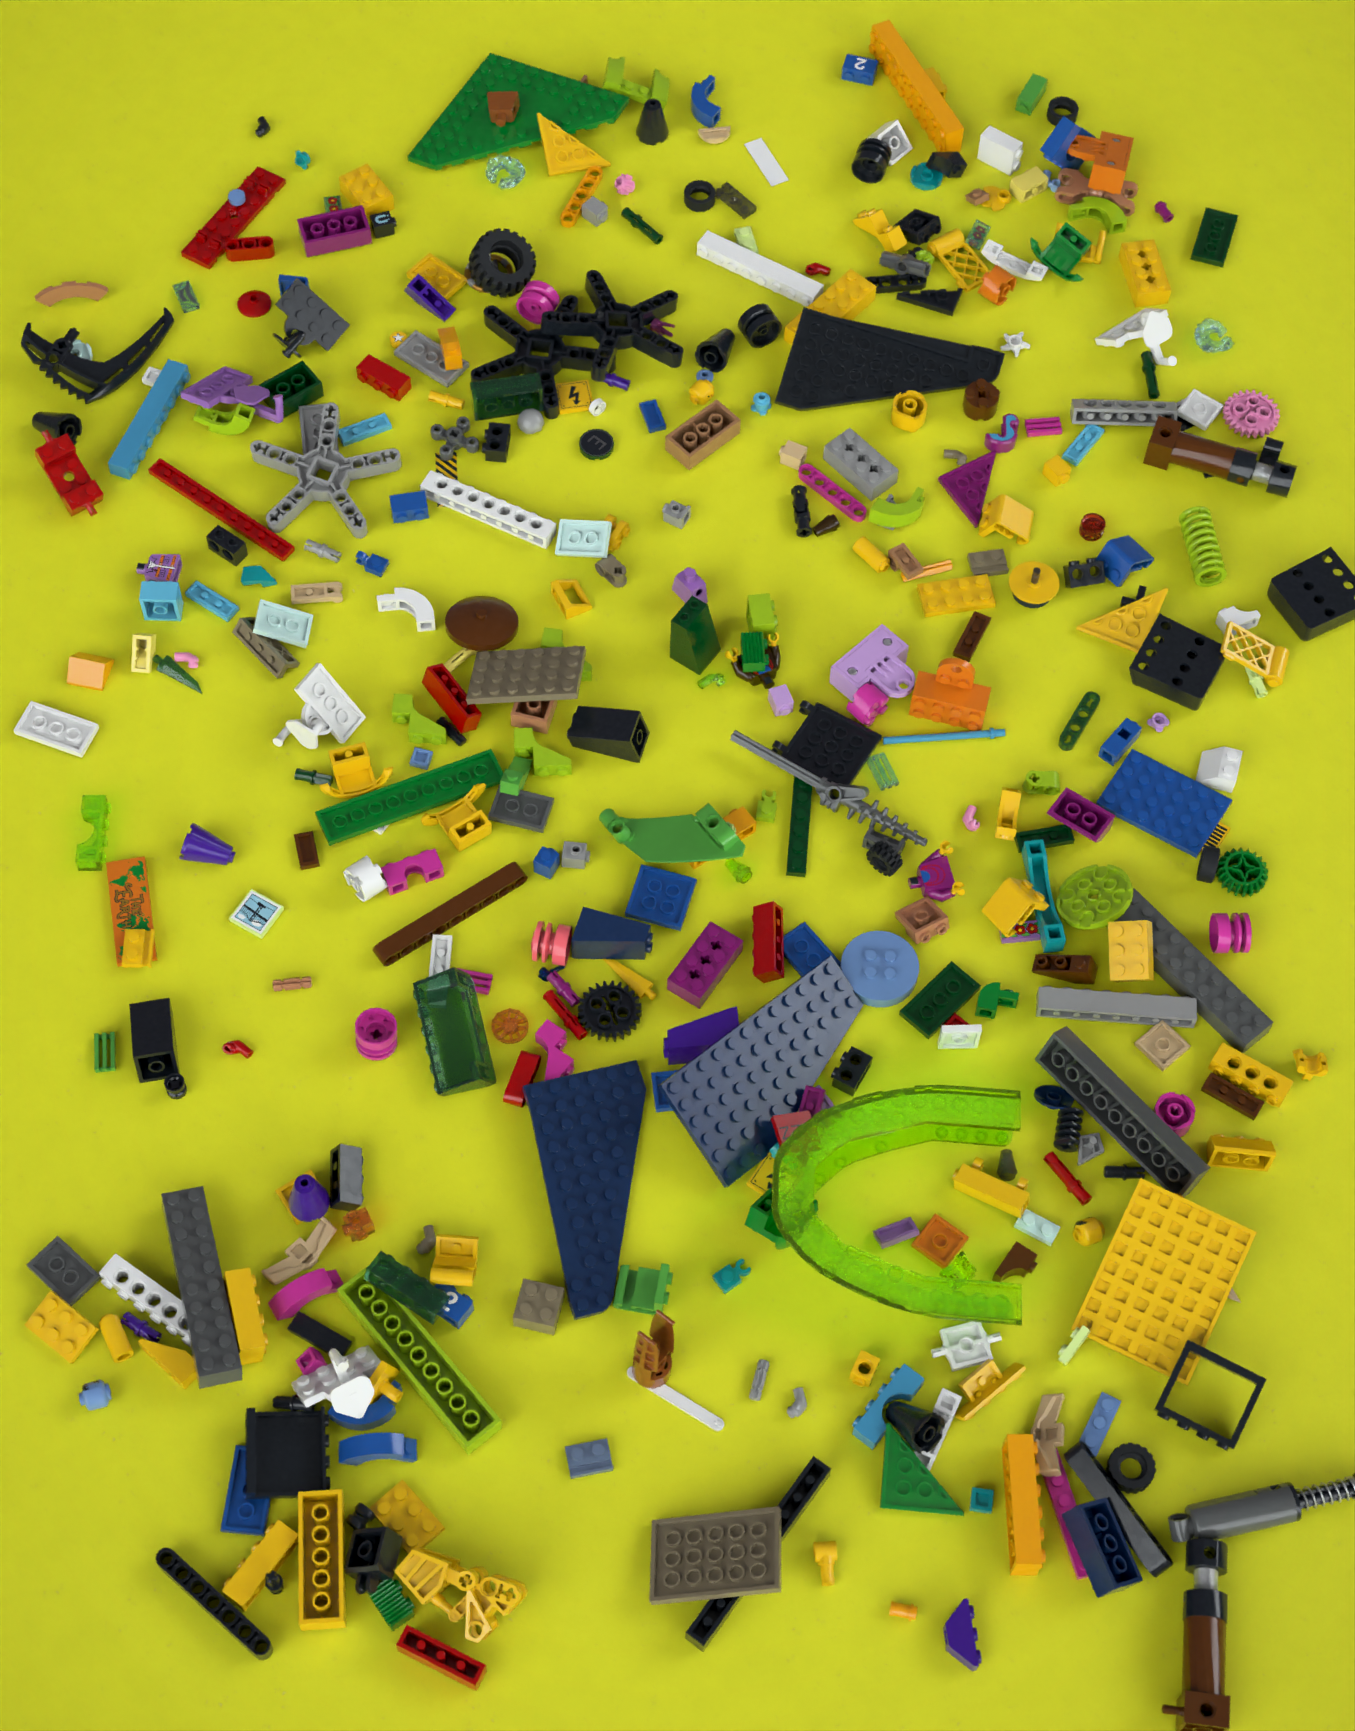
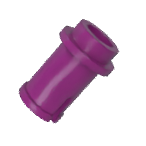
[1154,201,1174,223]

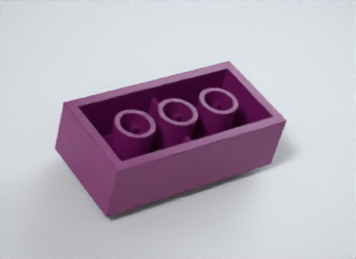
[297,205,372,257]
[667,921,743,1009]

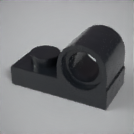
[1258,437,1284,467]

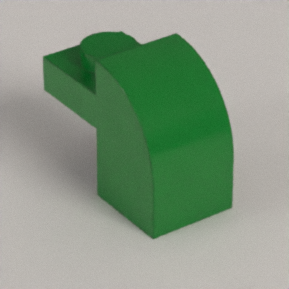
[975,982,1019,1019]

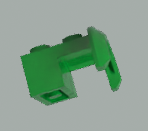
[1030,222,1092,282]
[745,1188,818,1250]

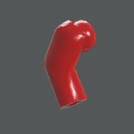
[805,263,831,276]
[222,1040,253,1059]

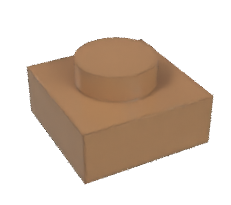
[966,189,989,206]

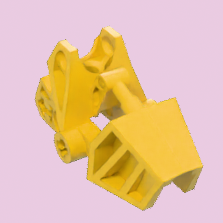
[394,1547,528,1643]

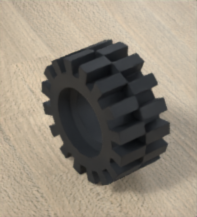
[866,841,903,877]

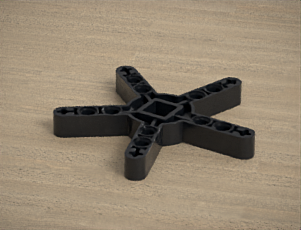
[541,270,683,382]
[470,295,616,419]

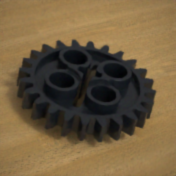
[578,980,642,1042]

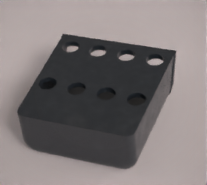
[1267,547,1355,641]
[1129,614,1228,711]

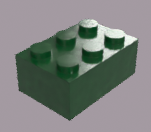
[259,361,324,418]

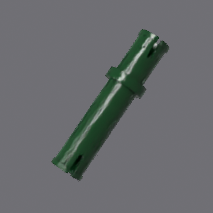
[621,207,663,245]
[1141,351,1160,399]

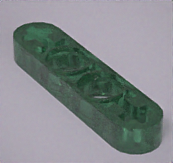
[1058,692,1100,751]

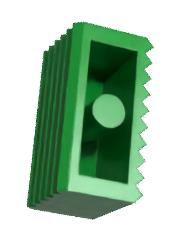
[740,632,769,672]
[367,1579,415,1632]

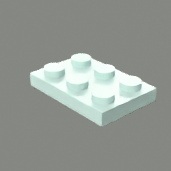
[555,519,612,558]
[252,599,314,648]

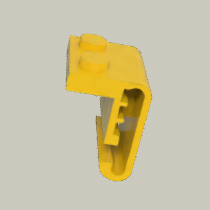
[979,494,1034,545]
[982,877,1049,938]
[430,1234,479,1287]

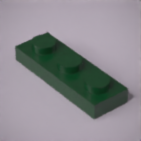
[1014,824,1075,853]

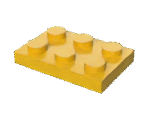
[407,253,467,300]
[25,1291,99,1363]
[369,1479,445,1554]

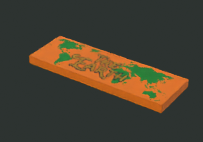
[106,856,157,967]

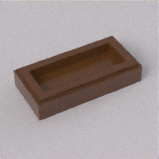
[294,831,320,870]

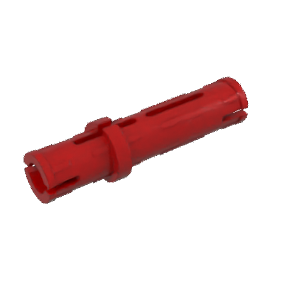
[543,990,588,1040]
[1043,1151,1092,1206]

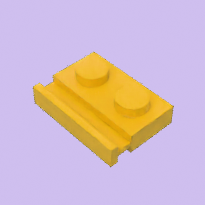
[122,929,155,968]

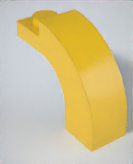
[995,787,1021,841]

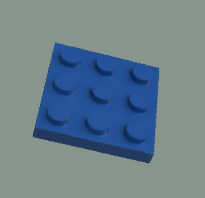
[625,864,697,931]

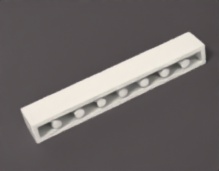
[697,230,824,307]

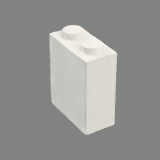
[977,125,1023,176]

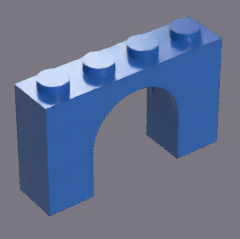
[1040,116,1096,170]

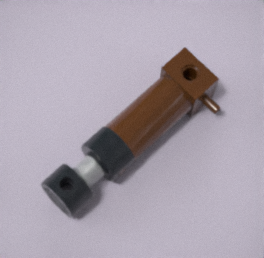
[1143,415,1297,498]
[1162,1538,1230,1731]

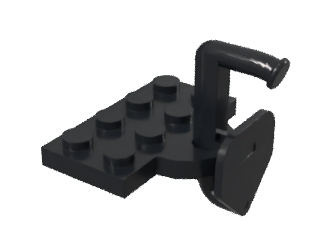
[272,278,350,358]

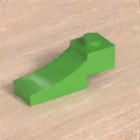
[500,756,533,796]

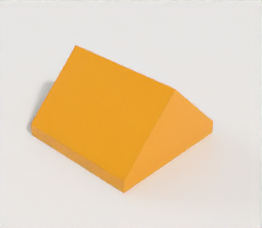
[67,652,114,691]

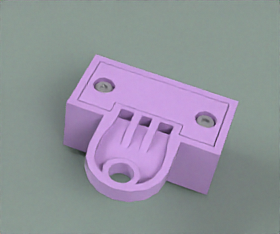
[829,624,916,702]

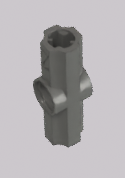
[879,251,931,278]

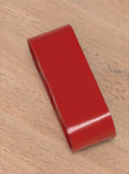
[224,236,275,262]
[503,1050,541,1108]

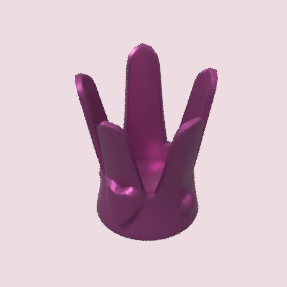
[650,318,675,337]

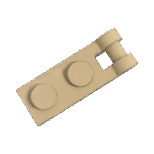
[291,582,343,604]

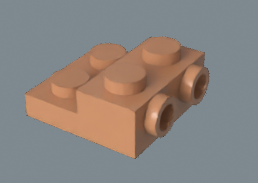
[895,896,949,944]

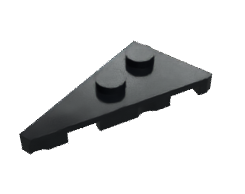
[896,288,963,316]

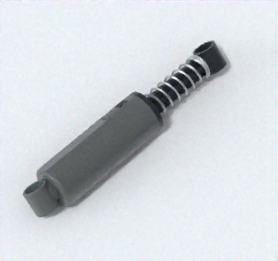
[1168,1473,1355,1542]

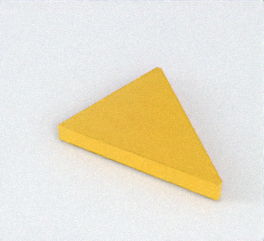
[537,113,611,177]
[1076,588,1169,653]

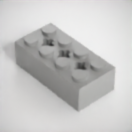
[823,428,899,501]

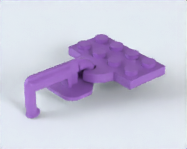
[181,366,283,423]

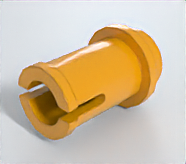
[889,1601,918,1622]

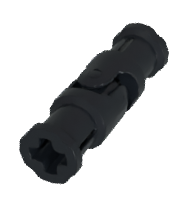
[791,485,812,538]

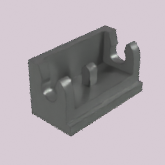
[862,825,906,855]

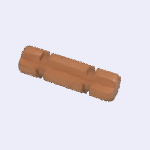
[273,976,312,991]

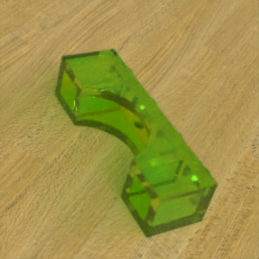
[75,795,111,871]

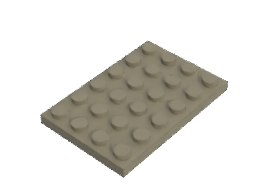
[466,646,586,705]
[649,1506,781,1605]

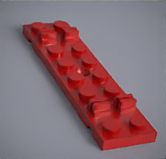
[181,166,286,270]

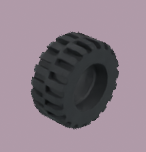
[468,228,536,298]

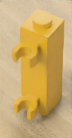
[952,1157,1030,1219]

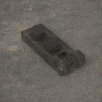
[715,182,757,219]

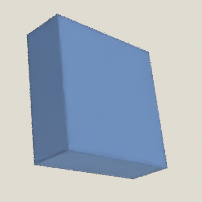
[409,747,433,770]

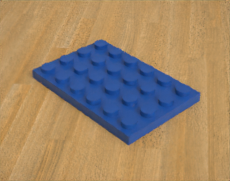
[1096,749,1232,858]

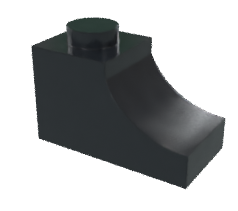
[926,152,967,178]

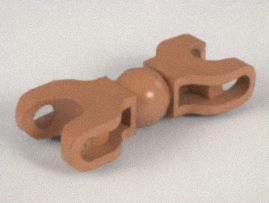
[1055,168,1138,216]

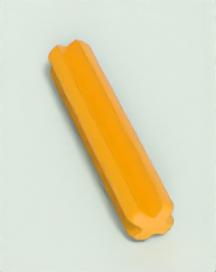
[901,560,953,582]

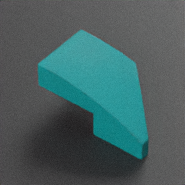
[241,566,277,587]

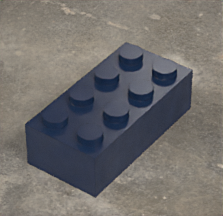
[1061,1497,1143,1598]

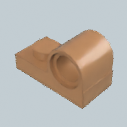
[888,543,924,580]

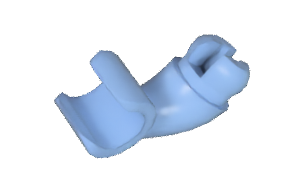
[1043,170,1061,192]

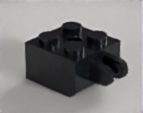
[344,1527,403,1594]

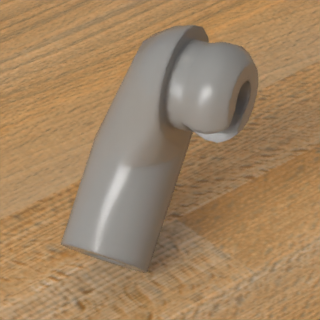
[787,1387,807,1418]

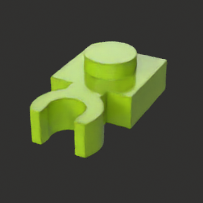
[756,790,777,823]

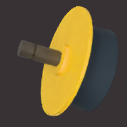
[1009,561,1060,608]

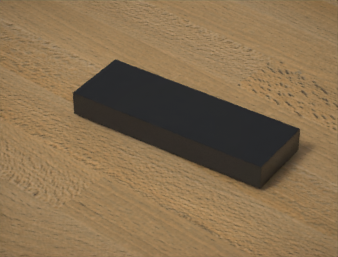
[287,1311,352,1356]

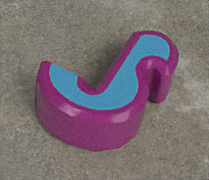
[984,413,1019,453]

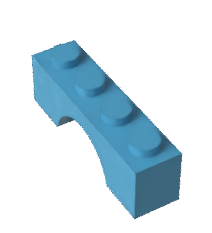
[852,1364,925,1450]

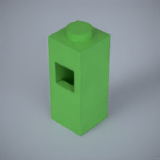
[1015,73,1048,115]

